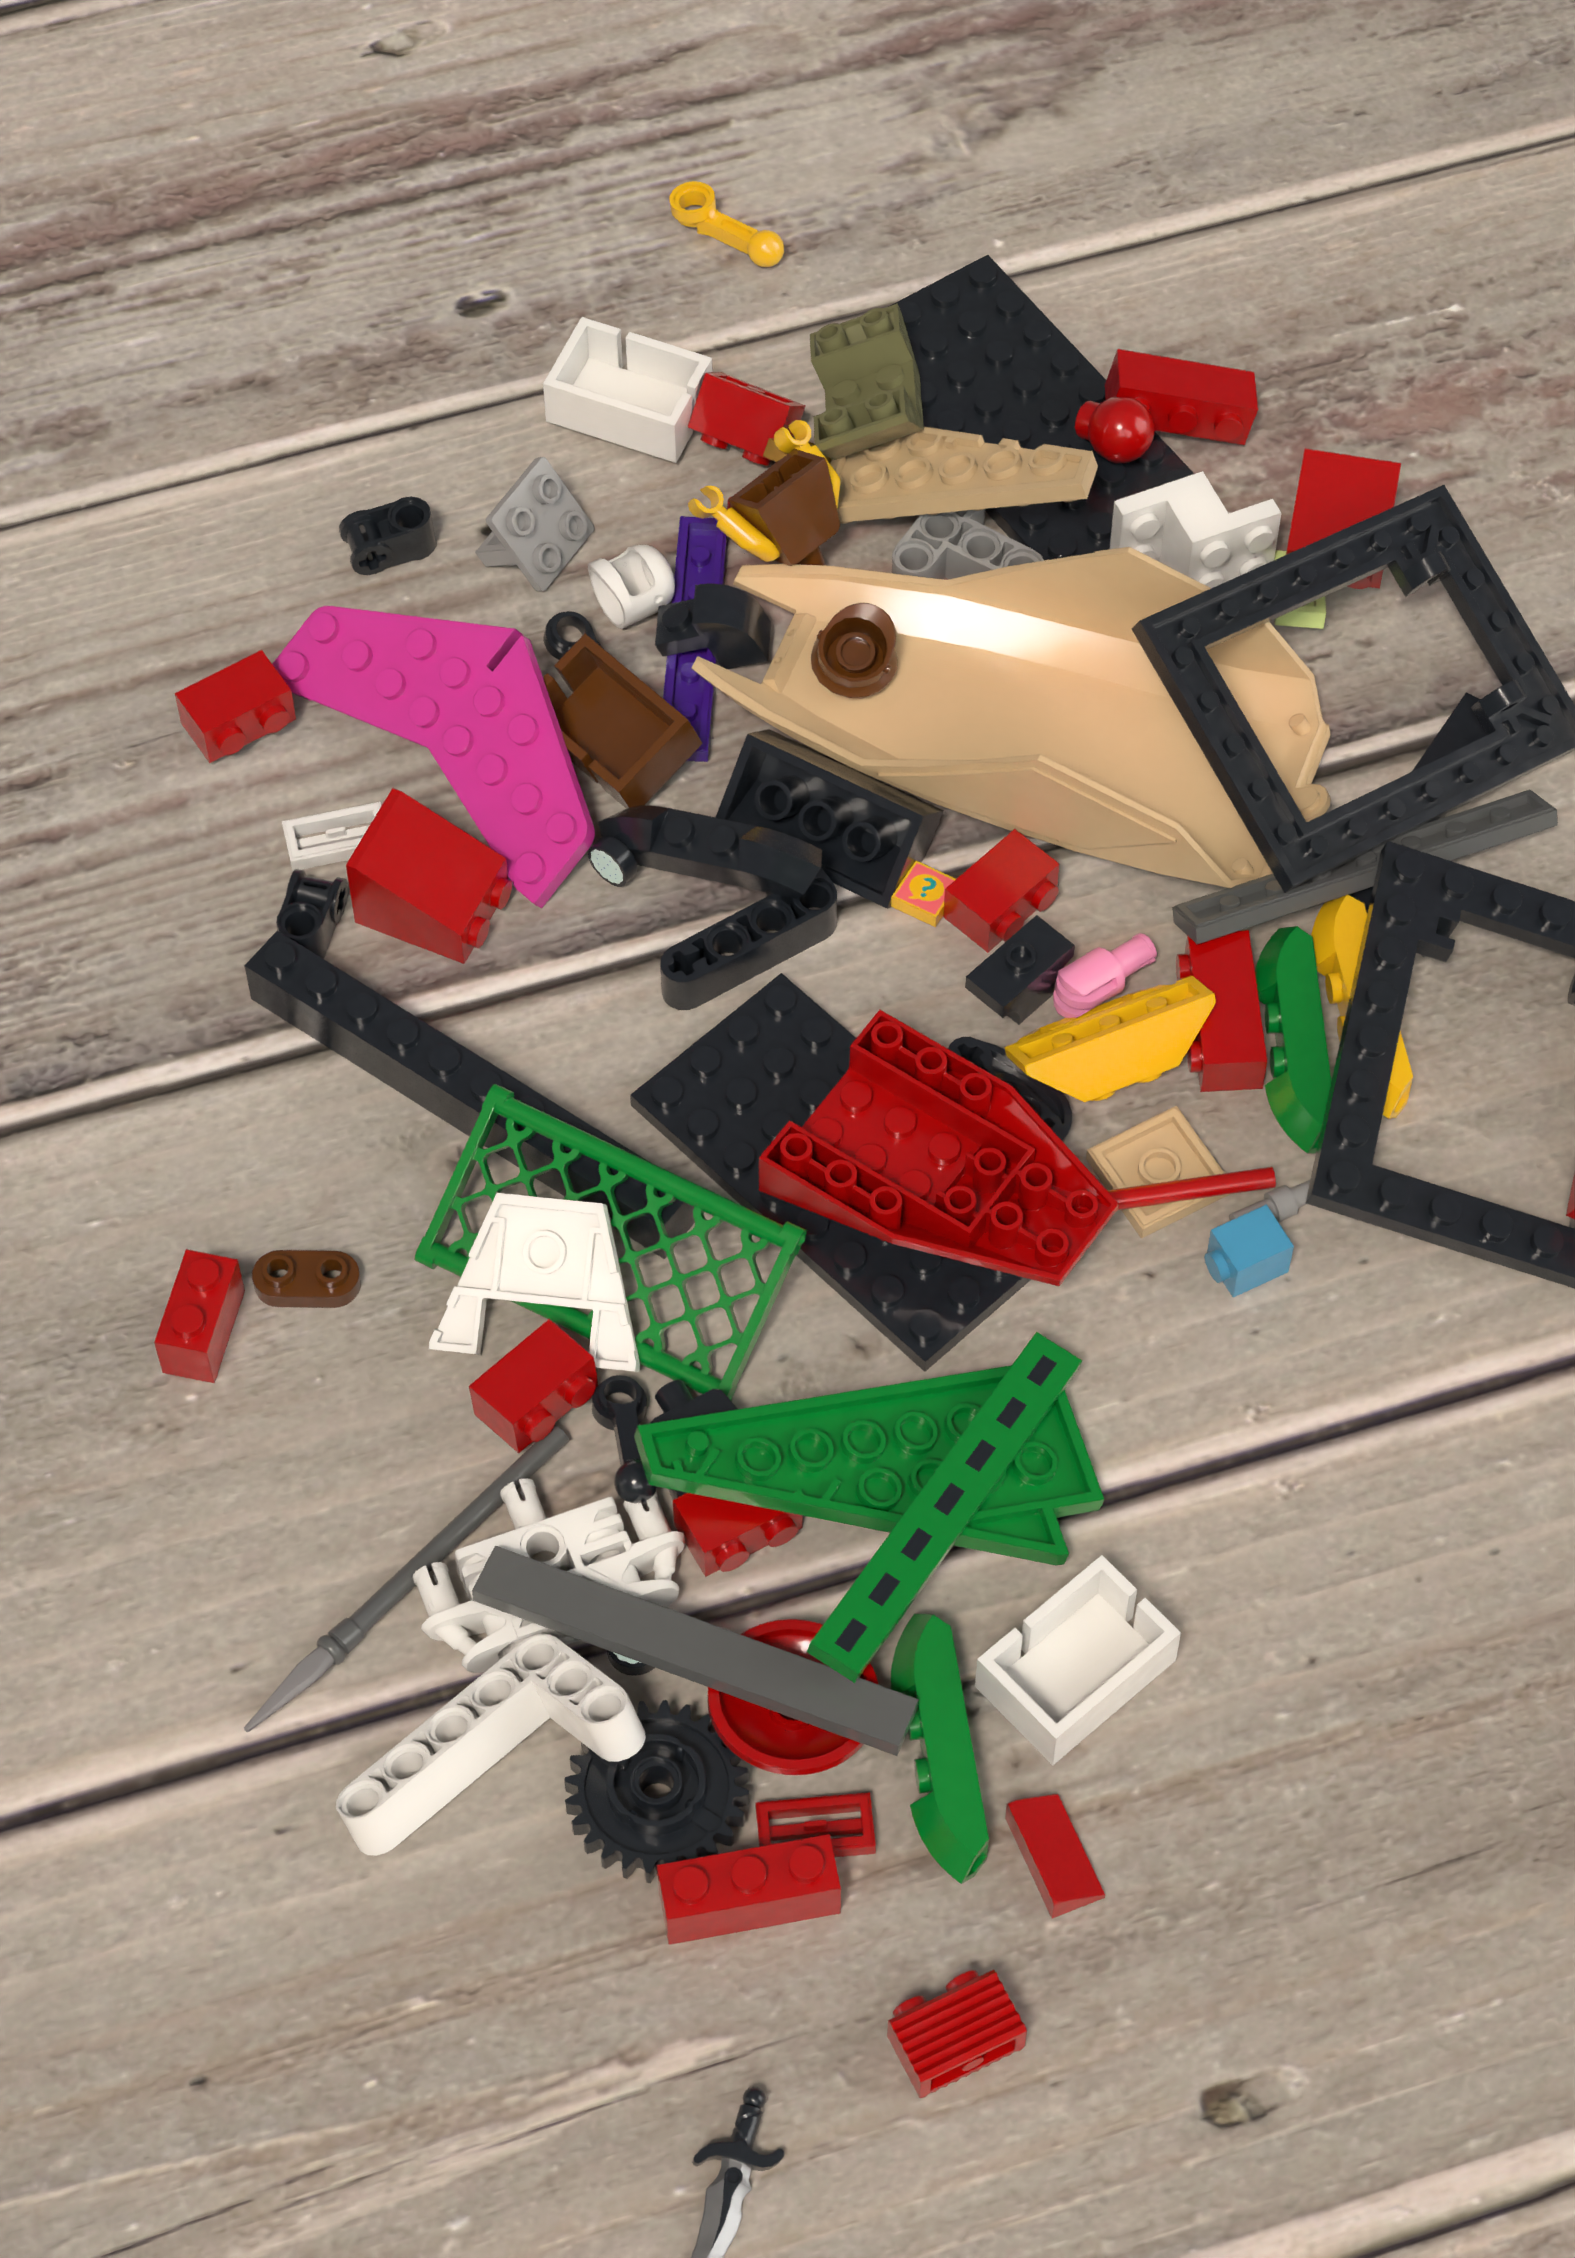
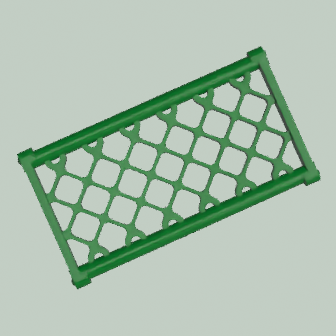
[415,1084,807,1402]

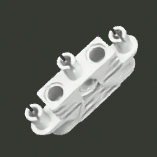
[413,1478,685,1673]

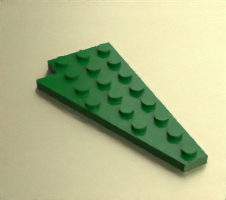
[634,1365,1105,1566]

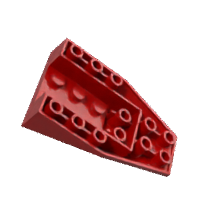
[759,1009,1119,1286]

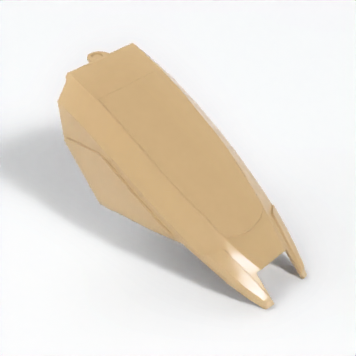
[691,547,1331,888]

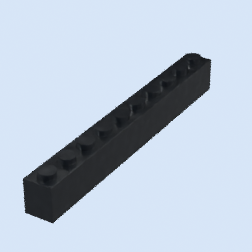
[244,930,695,1259]

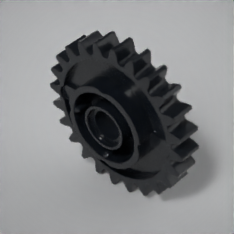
[564,1700,749,1883]

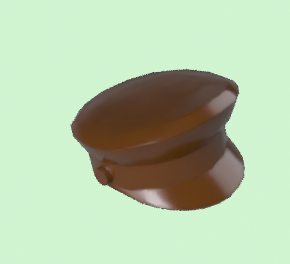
[811,603,898,698]

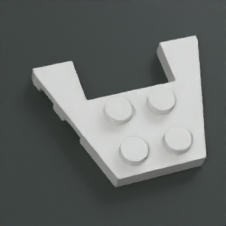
[429,1193,640,1372]

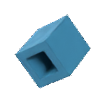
[1204,1204,1294,1298]

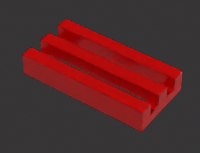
[755,1792,876,1857]

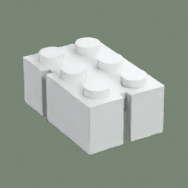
[543,317,713,463]
[975,1555,1181,1766]

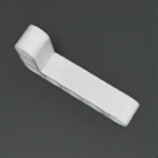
[336,1634,646,1856]

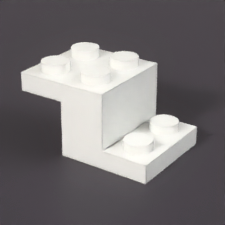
[1110,471,1281,588]

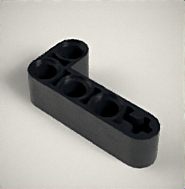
[660,868,837,1010]

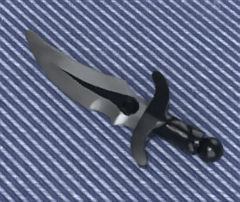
[691,2087,784,2258]

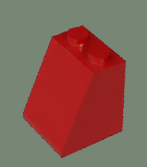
[1286,448,1401,589]
[346,788,512,964]

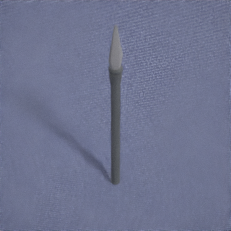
[244,1425,569,1732]

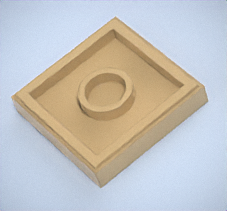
[1086,1106,1230,1239]

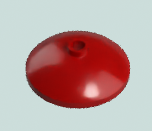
[707,1619,878,1775]

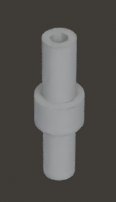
[1229,1180,1310,1222]

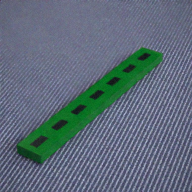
[807,1332,1082,1683]

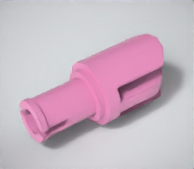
[1053,933,1157,1018]

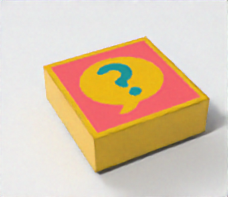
[891,860,956,927]

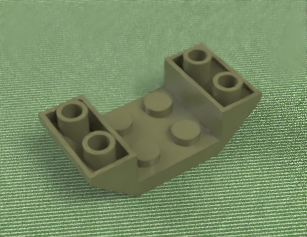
[810,303,924,460]

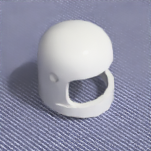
[588,545,675,629]

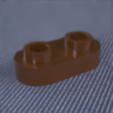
[252,1250,361,1308]

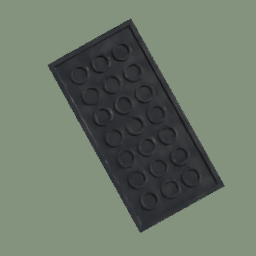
[888,255,1194,561]
[630,973,1032,1372]

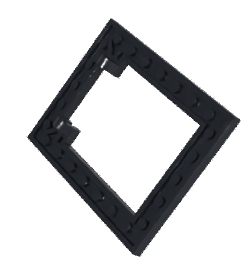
[1132,485,1575,893]
[1305,841,1575,1289]

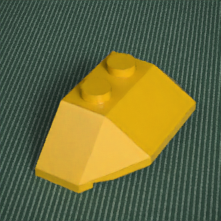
[1004,976,1216,1102]

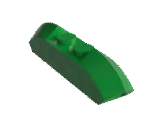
[1255,926,1332,1154]
[890,1614,989,1884]

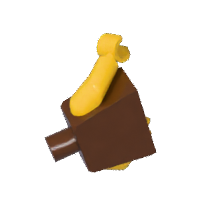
[688,420,841,566]

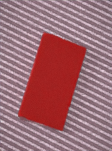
[1005,1794,1105,1919]

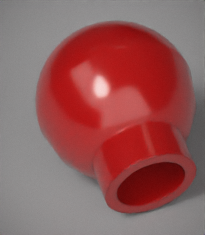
[1075,397,1155,463]

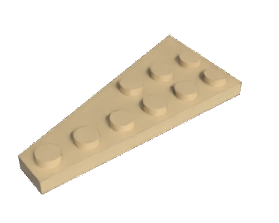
[830,427,1098,524]

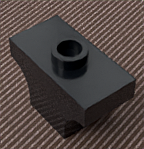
[965,915,1075,1025]

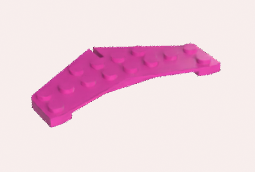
[272,606,595,908]

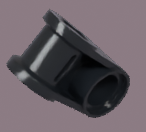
[339,496,437,575]
[276,869,348,959]

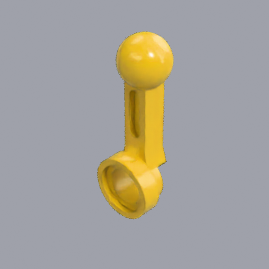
[669,181,784,267]

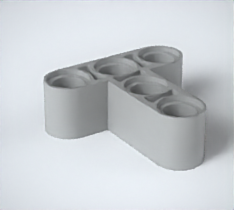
[892,509,1044,580]

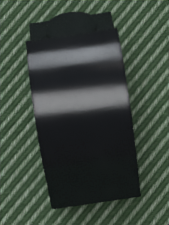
[655,584,771,669]

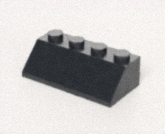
[716,729,944,909]

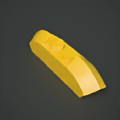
[1311,895,1413,1119]

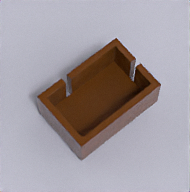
[543,634,703,809]

